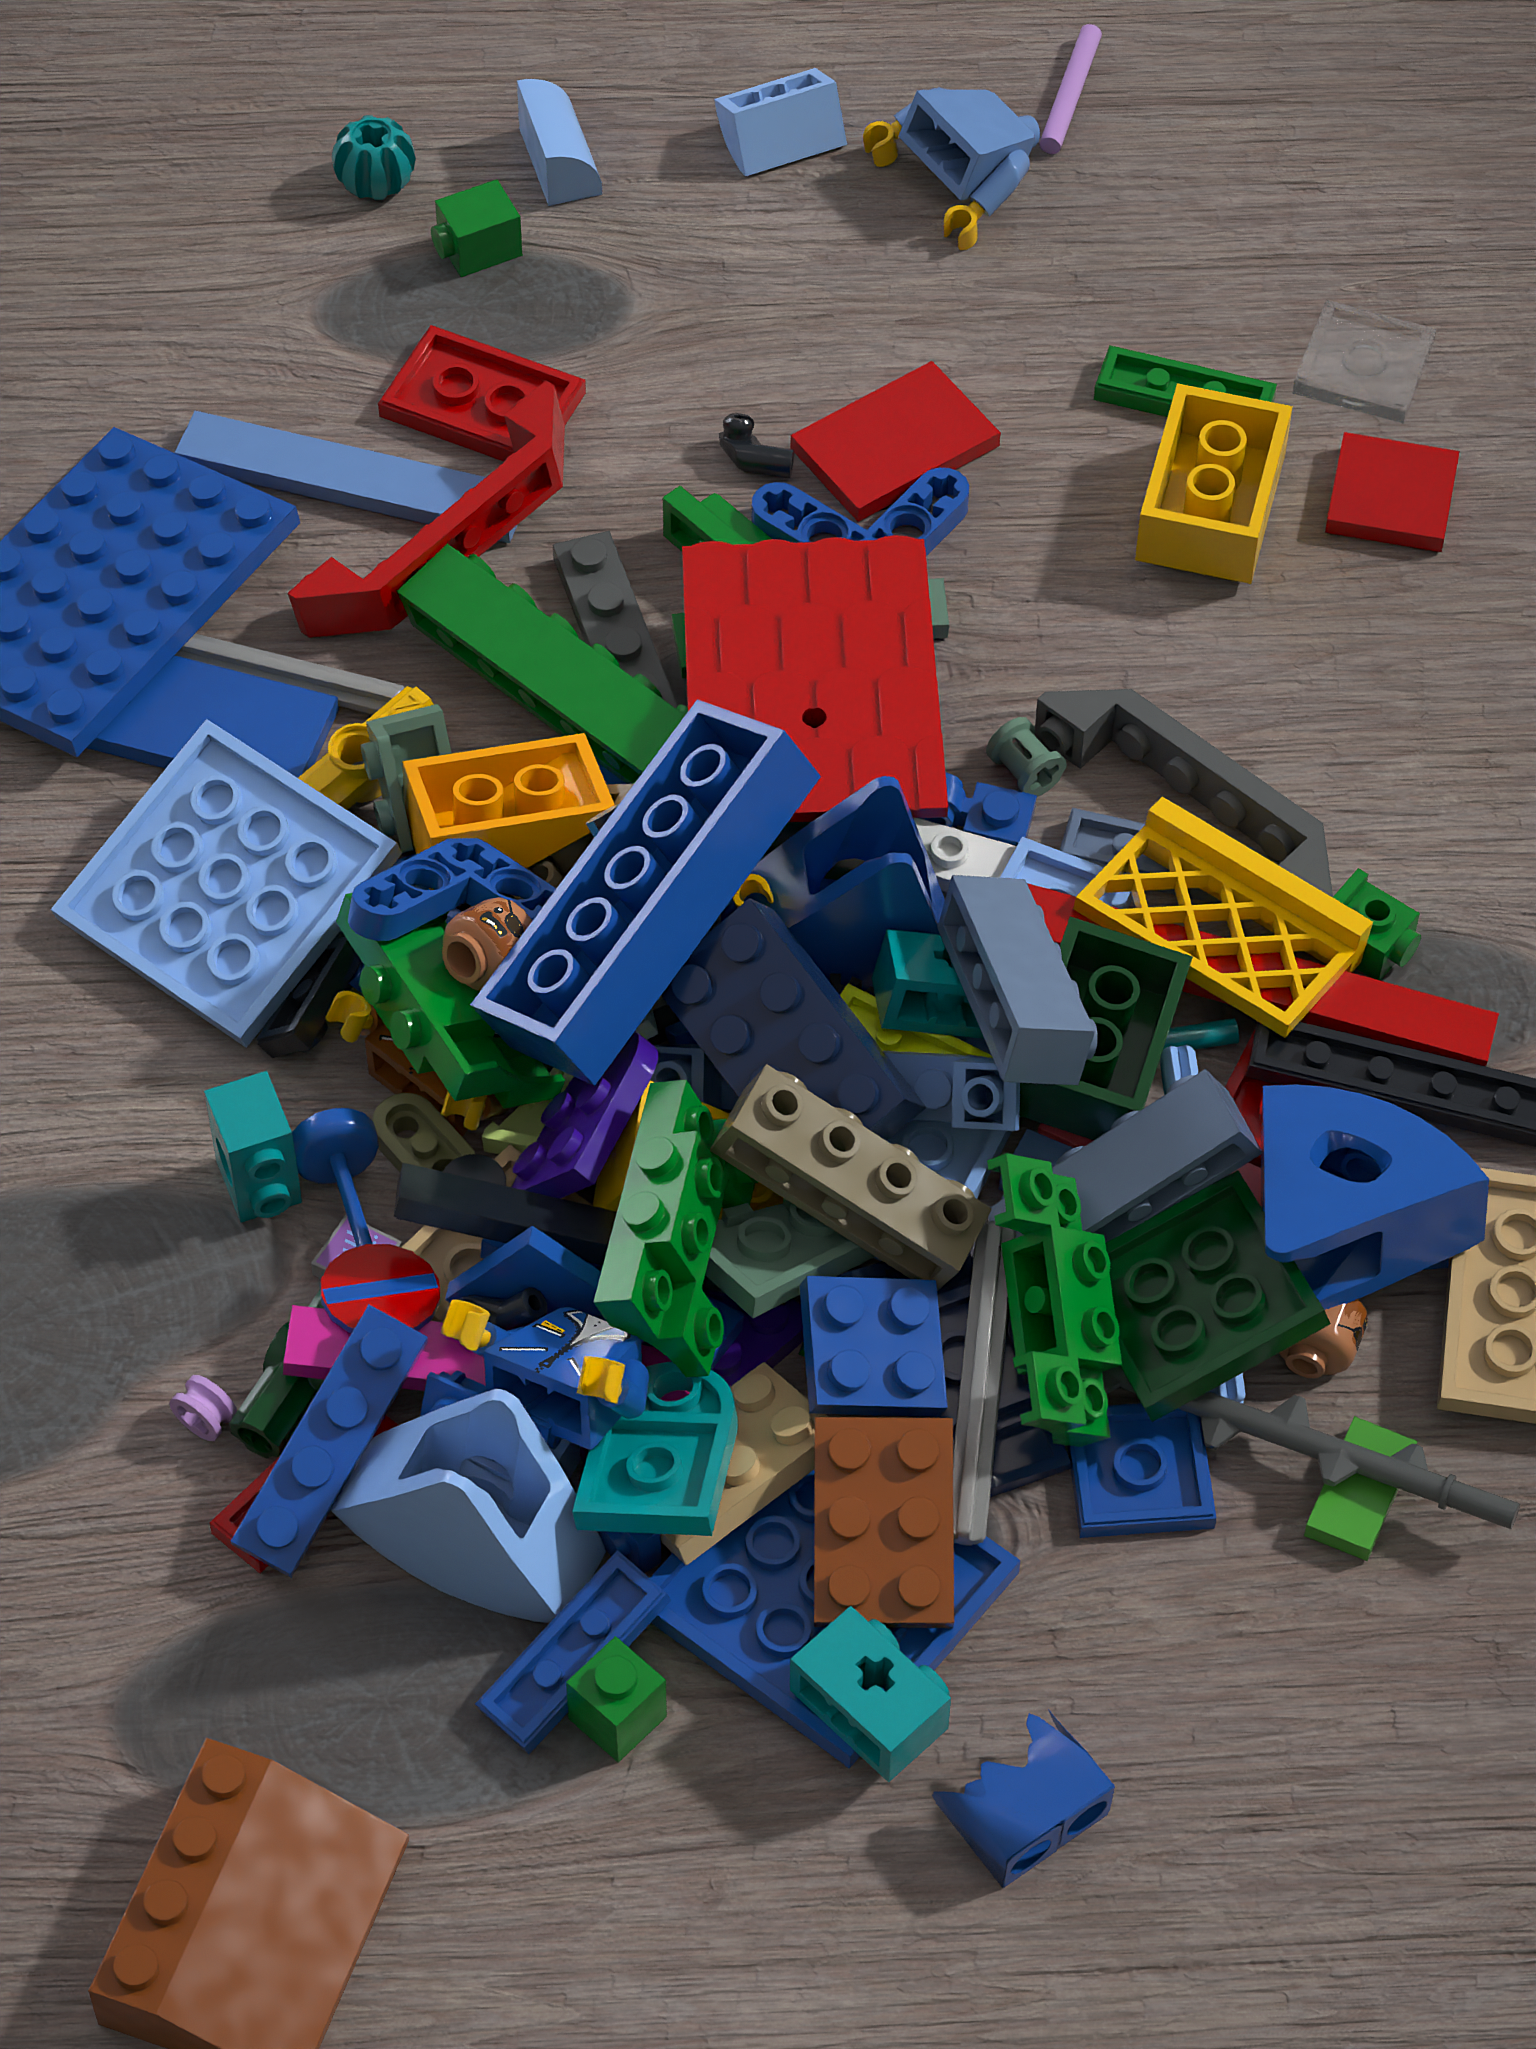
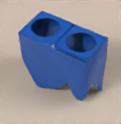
[932,1709,1115,1888]

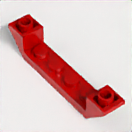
[287,380,565,638]

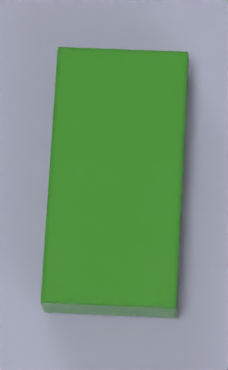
[1304,1416,1418,1561]

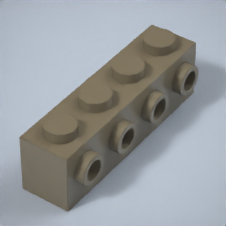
[710,1064,992,1291]

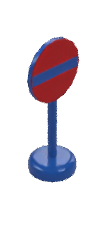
[292,1108,440,1333]

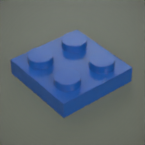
[799,1276,948,1417]

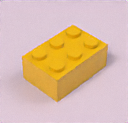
[1135,383,1293,584]

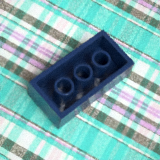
[661,898,927,1141]

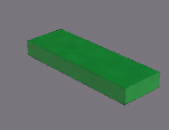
[1093,345,1277,417]

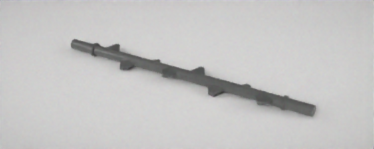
[1102,1366,1520,1529]

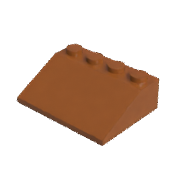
[88,1738,409,2049]

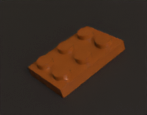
[814,1417,954,1628]

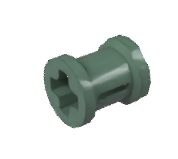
[986,717,1067,796]

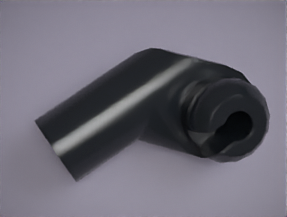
[719,413,795,478]
[444,1287,548,1341]

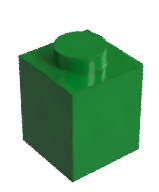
[431,179,523,277]
[566,1636,667,1763]

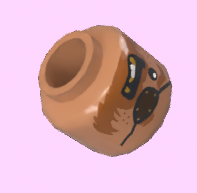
[442,897,533,991]
[1279,1299,1368,1378]

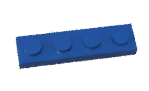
[231,1304,428,1578]

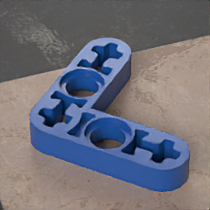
[752,467,970,556]
[348,838,556,941]

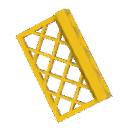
[1073,796,1373,1038]

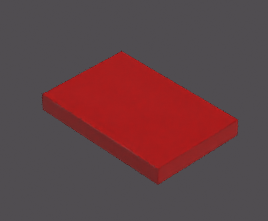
[378,325,586,462]
[790,361,1001,522]

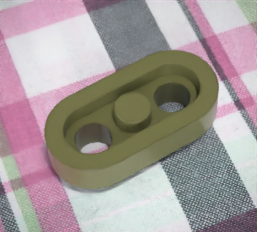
[372,1093,475,1172]

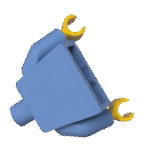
[863,87,1040,250]

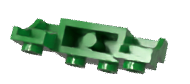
[336,893,565,1109]
[594,1080,758,1378]
[987,1153,1122,1447]

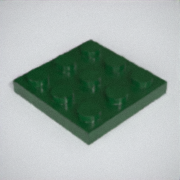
[1105,1170,1331,1422]

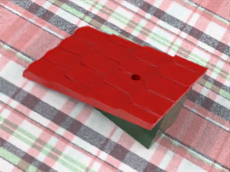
[682,535,948,880]

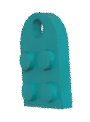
[572,1362,738,1536]

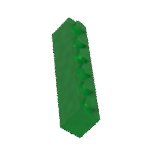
[397,543,688,784]

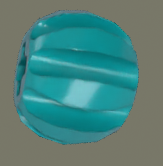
[332,115,416,201]

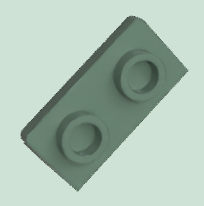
[361,704,452,853]

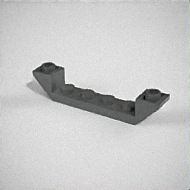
[1034,689,1333,897]

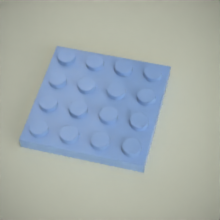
[50,719,402,1048]

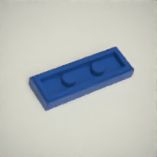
[475,1550,671,1754]

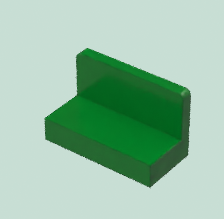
[662,486,772,551]

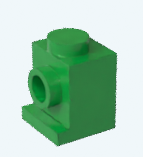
[1333,868,1421,981]

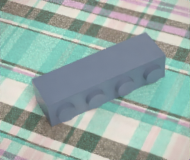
[937,875,1097,1085]
[988,1069,1263,1243]

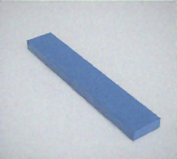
[175,411,517,543]

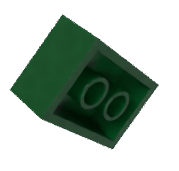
[1019,916,1193,1140]

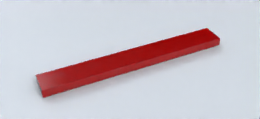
[1027,883,1499,1066]

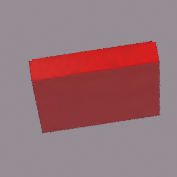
[1325,432,1460,552]

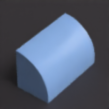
[714,68,847,176]
[517,79,602,206]

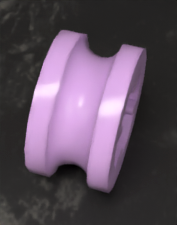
[169,1375,237,1441]

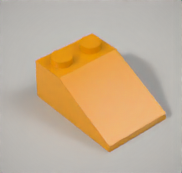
[402,733,615,890]

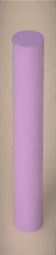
[1039,24,1102,154]

